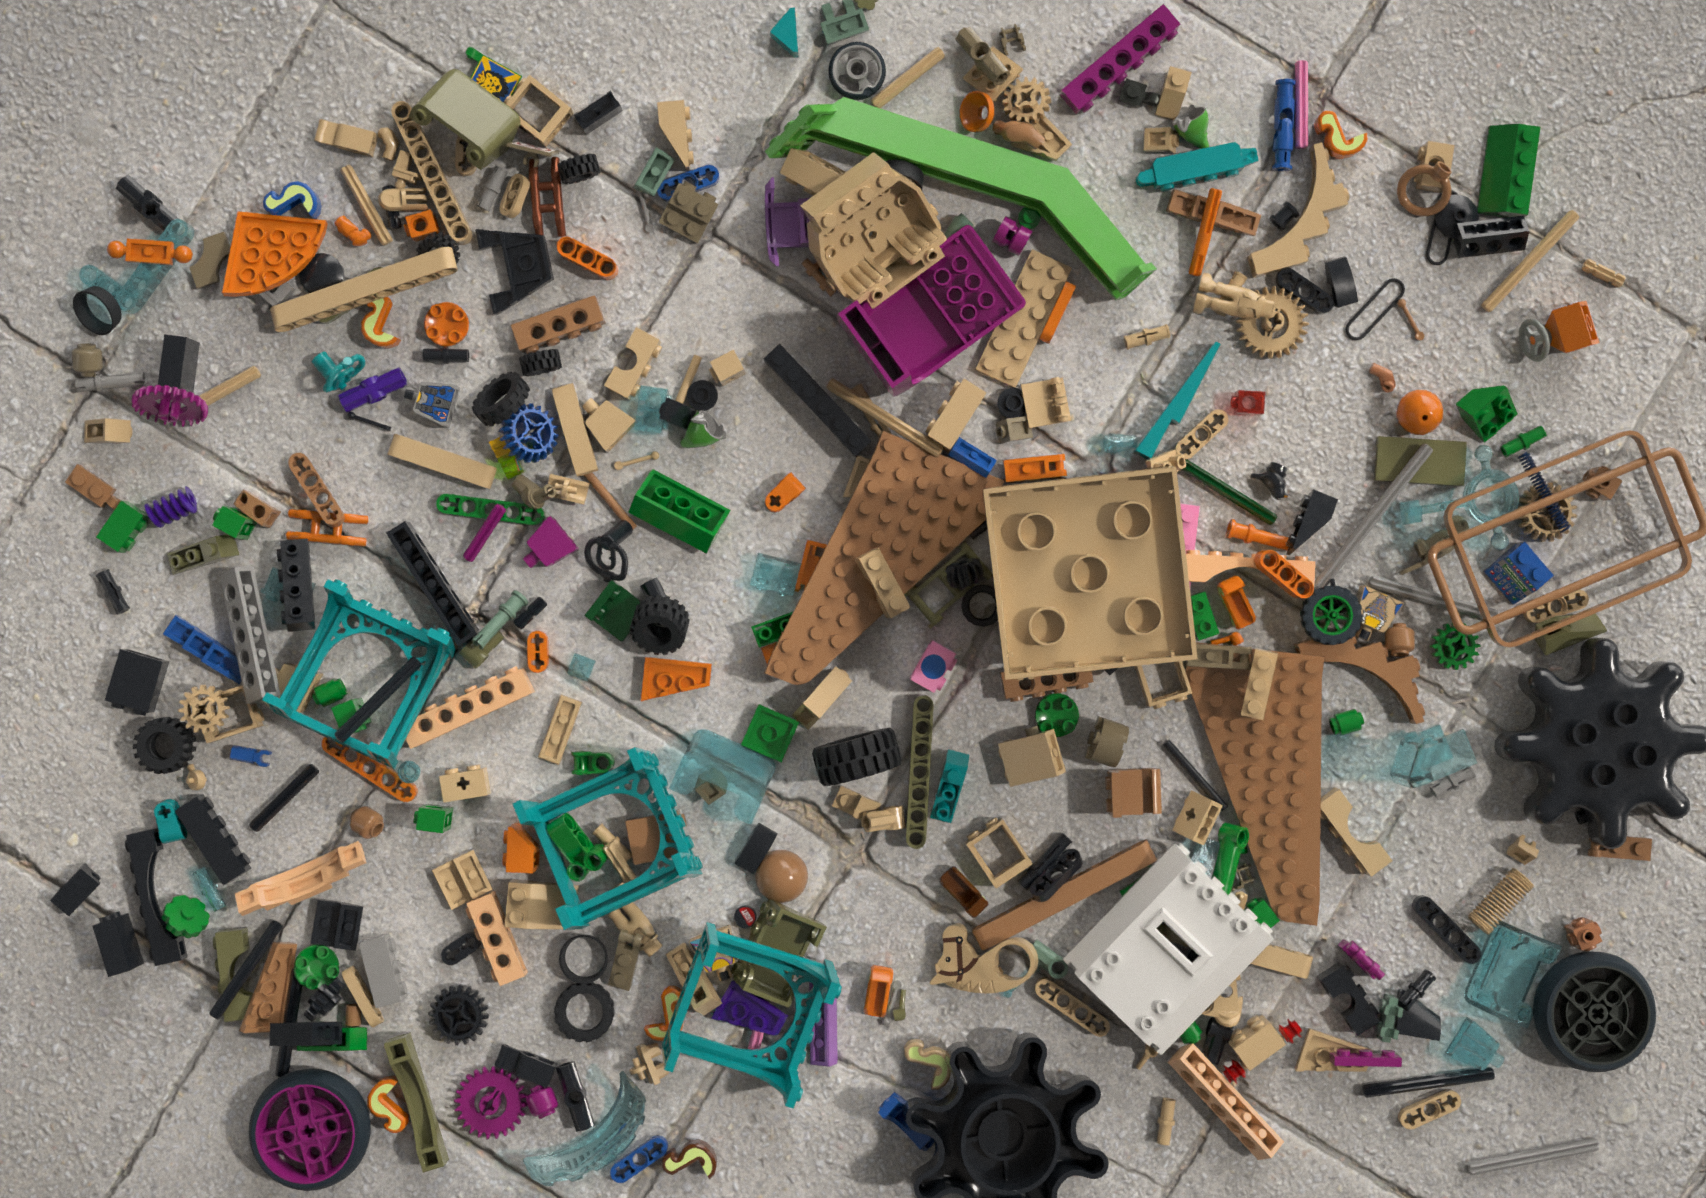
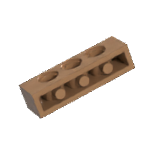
[511,295,606,354]
[1000,671,1094,702]

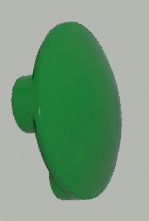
[1035,693,1079,737]
[294,945,339,990]

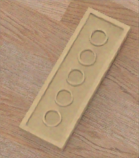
[975,249,1072,388]

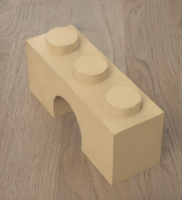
[604,327,662,400]
[855,548,911,618]
[1241,648,1278,720]

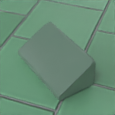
[633,147,675,197]

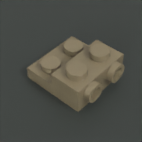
[659,181,718,243]

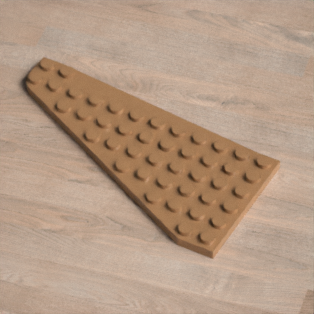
[764,431,1005,685]

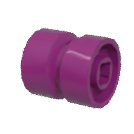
[992,216,1033,257]

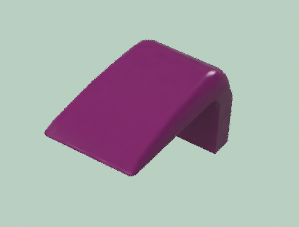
[837,225,1026,397]

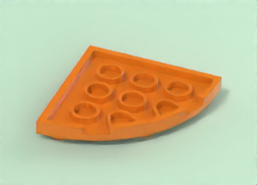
[222,211,328,297]

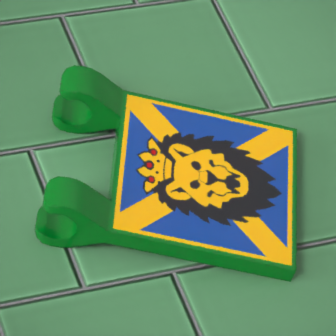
[465,47,522,102]

